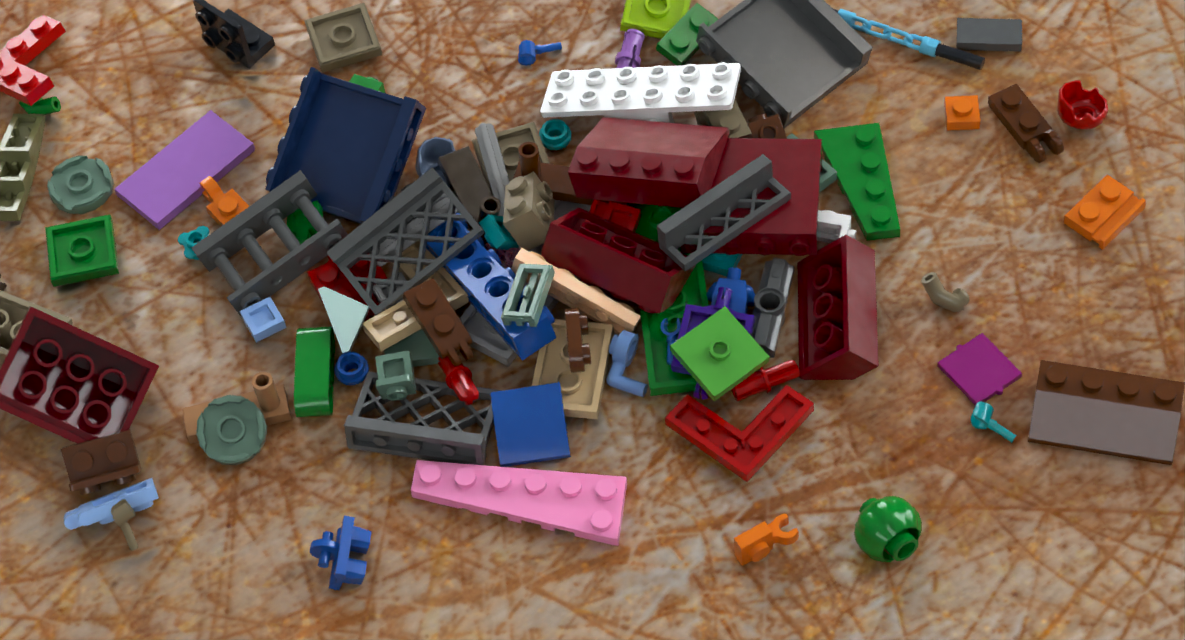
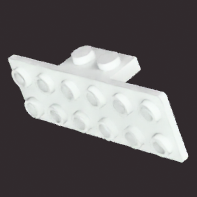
[540,62,741,123]

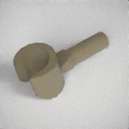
[111,499,138,551]

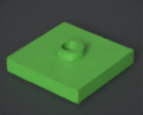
[670,306,770,401]

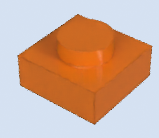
[944,95,980,131]

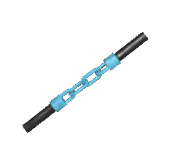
[834,9,985,70]

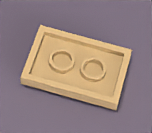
[532,319,614,420]

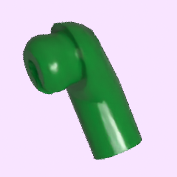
[19,96,61,115]

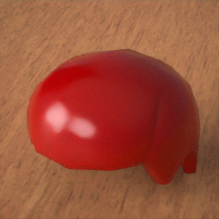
[1057,80,1108,129]

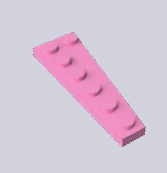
[411,460,627,546]

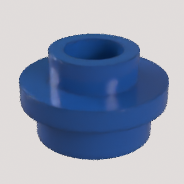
[334,352,369,385]

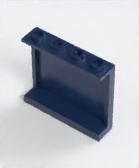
[265,67,426,224]

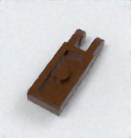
[988,84,1064,163]

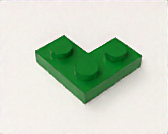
[656,3,718,66]

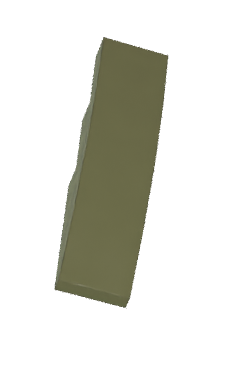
[0,114,46,221]

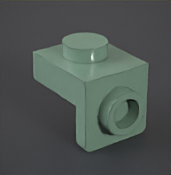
[375,350,417,401]

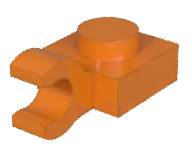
[199,176,249,227]
[734,514,799,566]

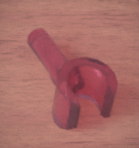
[485,243,520,268]

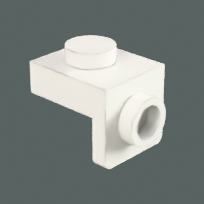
[817,210,857,243]

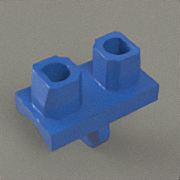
[310,515,371,590]

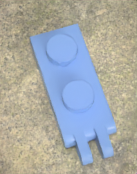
[64,478,159,530]

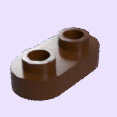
[565,308,591,373]

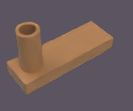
[182,372,292,444]

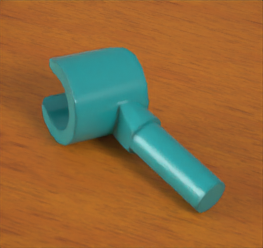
[971,401,1017,443]

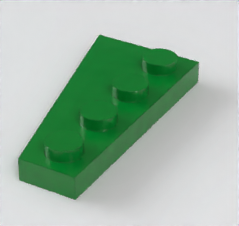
[814,123,900,241]

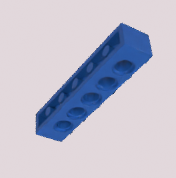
[426,212,557,361]

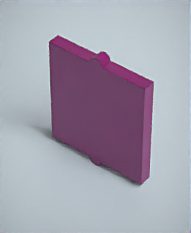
[937,333,1022,406]

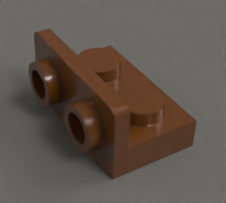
[61,429,142,495]

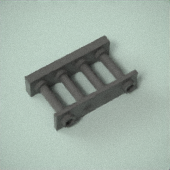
[191,170,348,316]

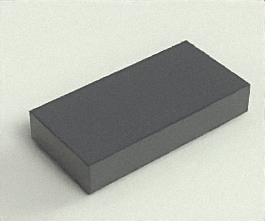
[956,18,1022,52]

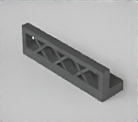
[657,154,791,271]

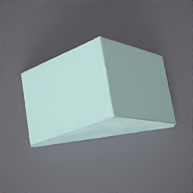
[318,287,370,354]

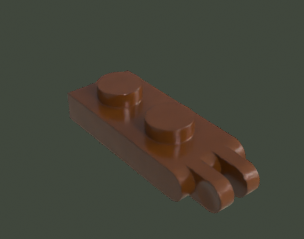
[403,278,474,367]

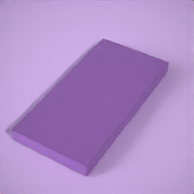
[115,110,255,230]

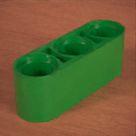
[294,326,335,417]

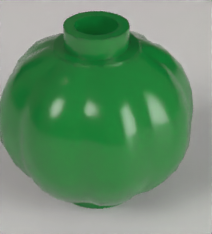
[854,496,922,562]

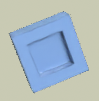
[240,297,287,343]

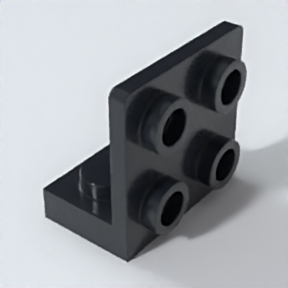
[193,0,275,69]

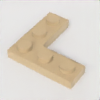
[362,241,469,352]

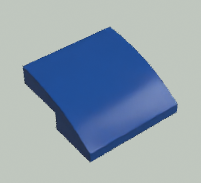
[490,382,571,467]

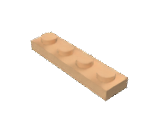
[511,247,641,335]

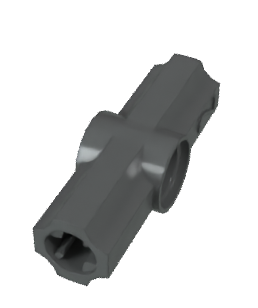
[752,258,795,358]

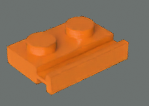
[1064,174,1146,250]

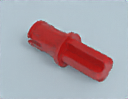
[438,353,479,405]
[731,360,800,402]

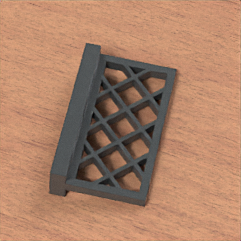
[326,167,485,315]
[344,372,502,465]

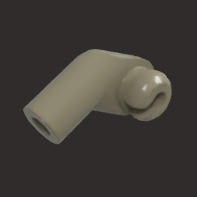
[921,272,970,312]

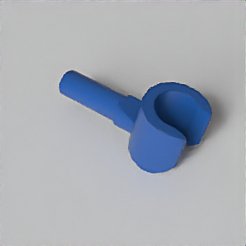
[518,40,562,66]
[660,318,682,365]

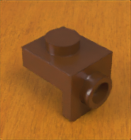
[747,113,787,139]

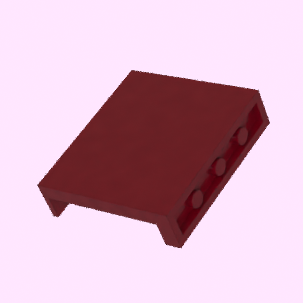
[681,138,822,256]

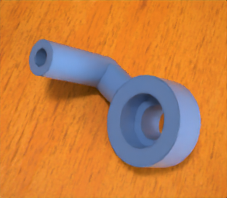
[606,330,648,397]

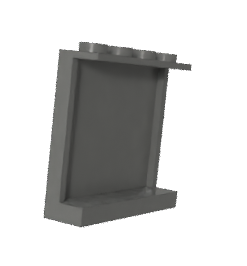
[696,0,873,128]

